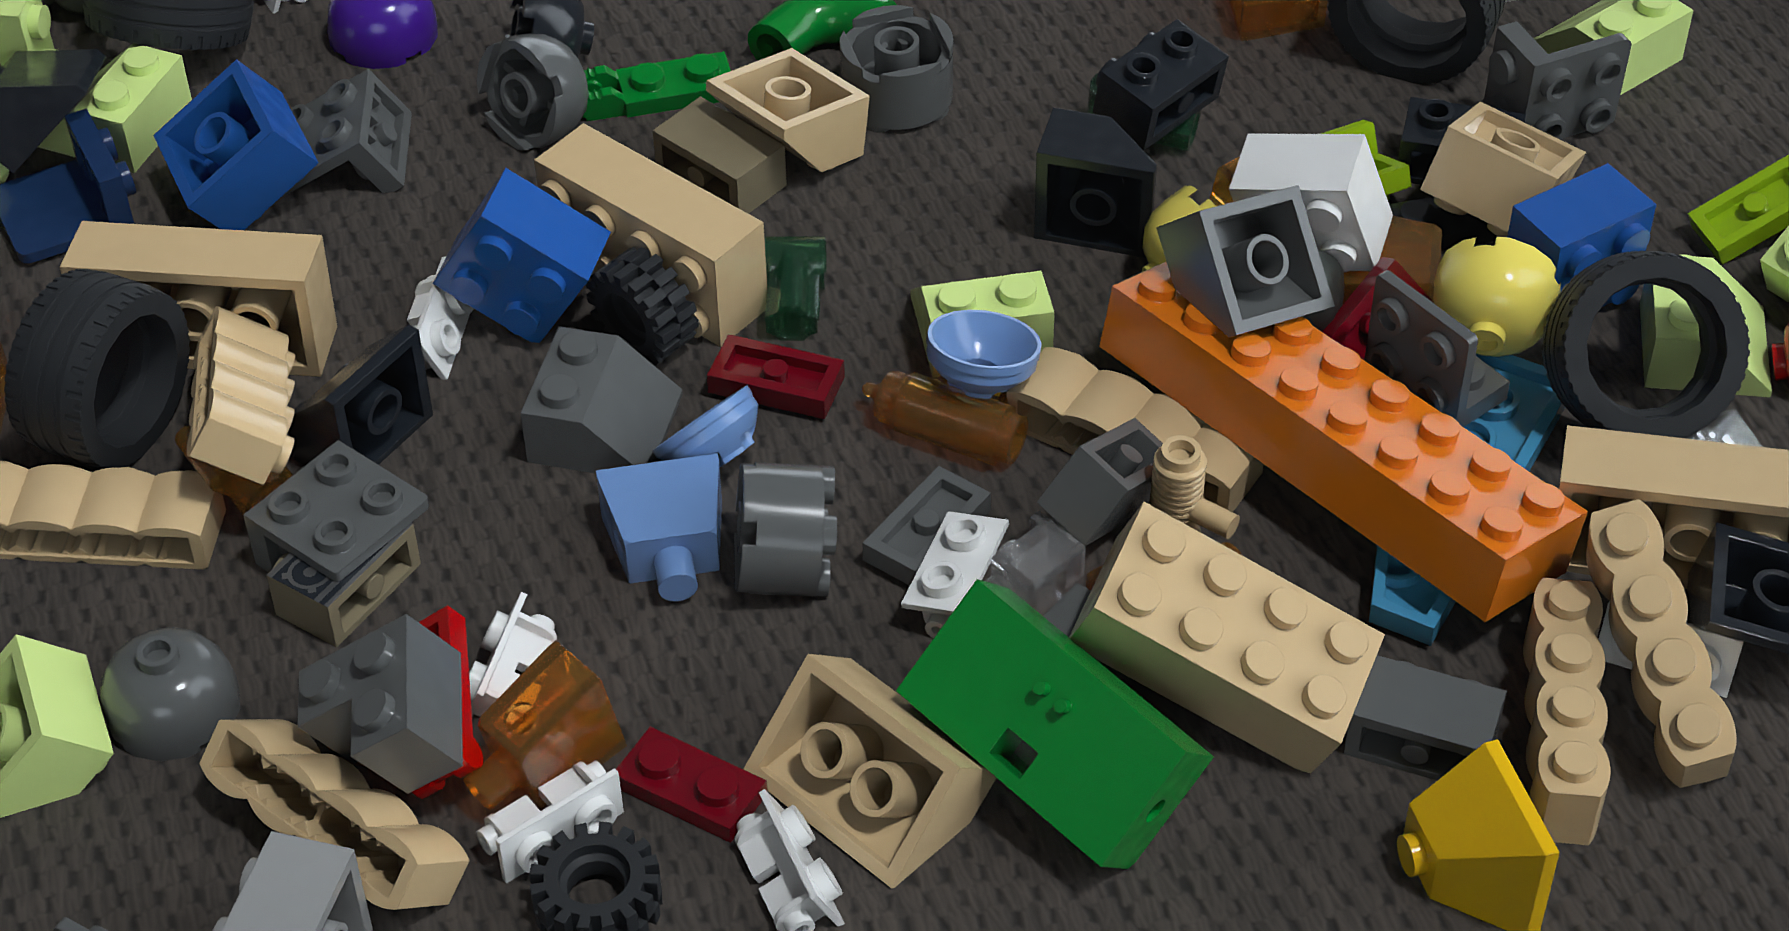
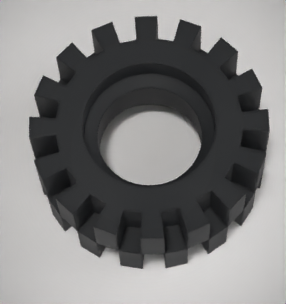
[586,247,698,365]
[529,821,663,931]

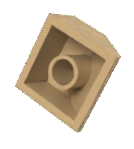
[706,48,870,172]
[1420,102,1586,237]

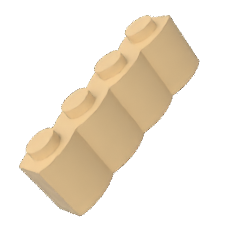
[187,306,295,485]
[1006,347,1264,512]
[0,461,226,569]
[1586,499,1736,788]
[1523,578,1611,845]
[199,719,470,910]

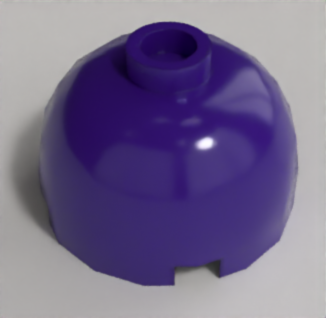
[328,0,438,69]

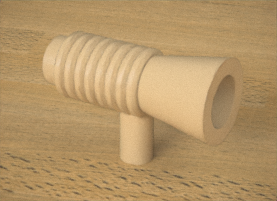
[1149,435,1240,539]

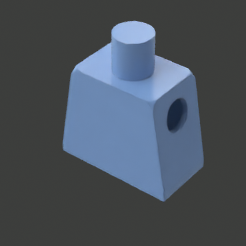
[596,453,722,601]

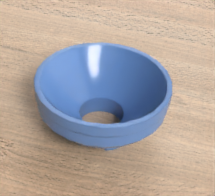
[926,310,1042,399]
[652,385,758,468]

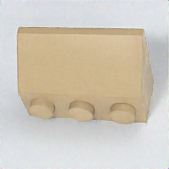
[744,654,996,888]

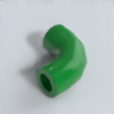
[747,0,897,61]

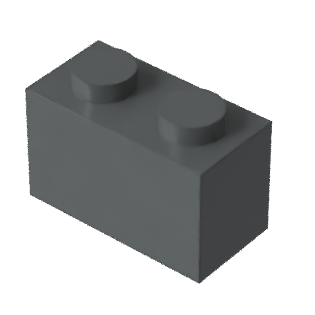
[1037,418,1163,547]
[1344,655,1507,780]

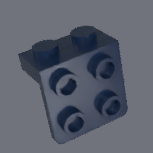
[0,108,136,263]

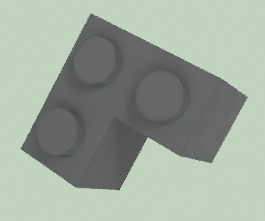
[298,614,463,794]

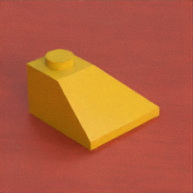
[1397,739,1560,931]

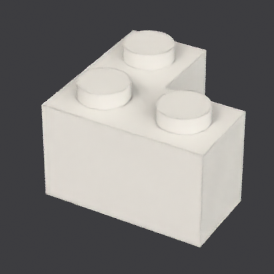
[1229,134,1393,272]

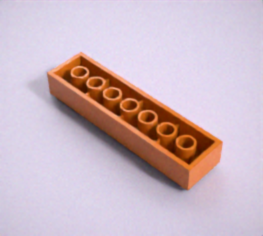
[1099,262,1588,622]

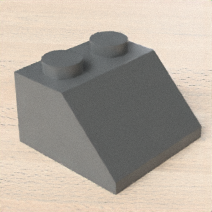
[1156,185,1335,337]
[521,327,683,474]

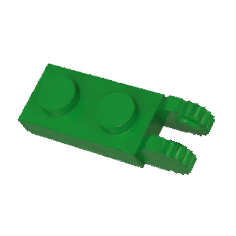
[583,51,731,121]

